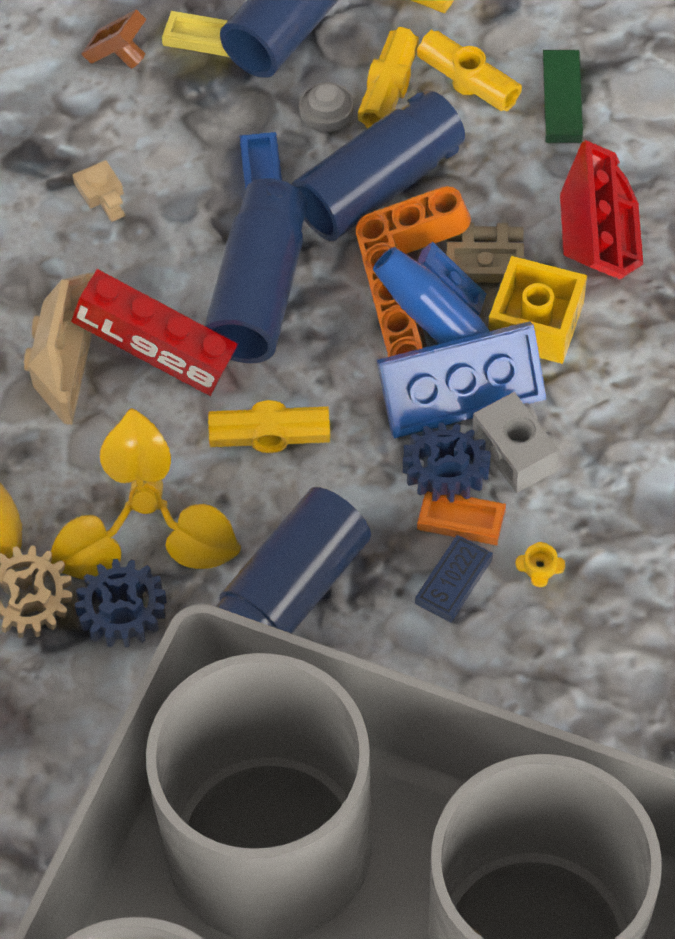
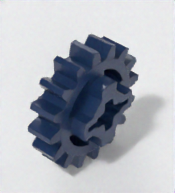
[402,422,491,503]
[75,559,167,648]

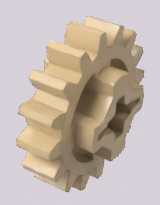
[0,545,72,638]

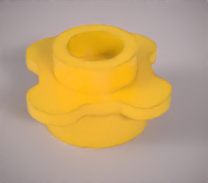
[515,542,565,587]

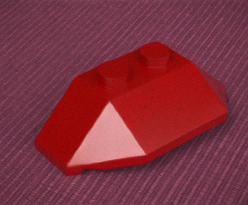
[560,140,644,280]

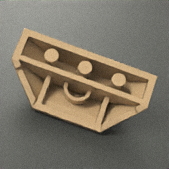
[24,273,94,425]

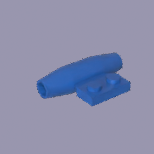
[373,242,490,344]

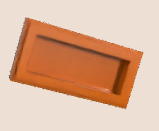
[417,491,506,546]

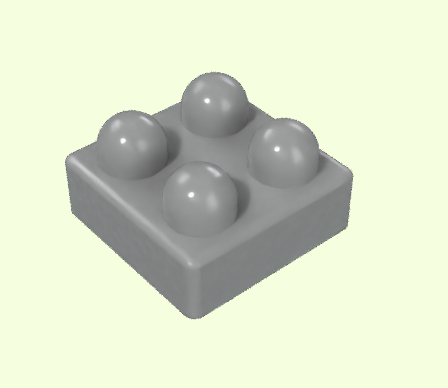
[13,604,675,939]

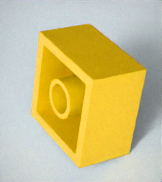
[488,256,587,364]

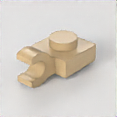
[72,160,125,222]

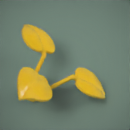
[51,408,241,580]

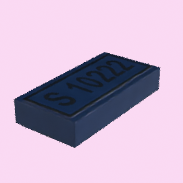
[415,535,493,623]

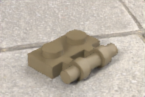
[447,222,524,283]

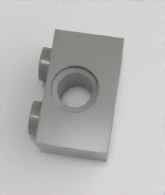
[473,392,560,493]

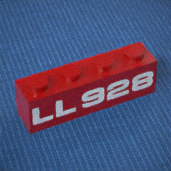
[71,269,238,397]

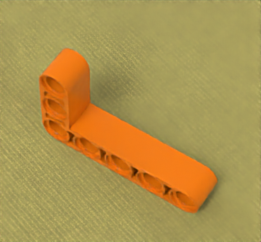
[356,186,471,357]

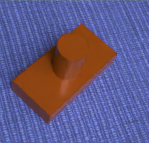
[81,9,147,69]

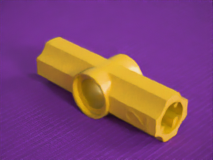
[358,27,419,128]
[417,29,522,112]
[208,400,330,453]

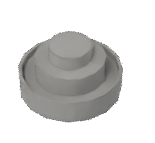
[299,82,354,132]

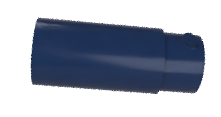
[220,0,339,78]
[291,91,465,241]
[204,178,308,364]
[215,487,371,634]

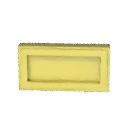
[162,11,229,57]

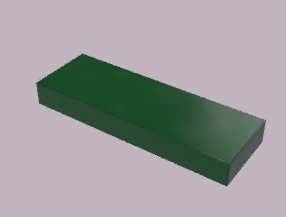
[542,50,583,143]

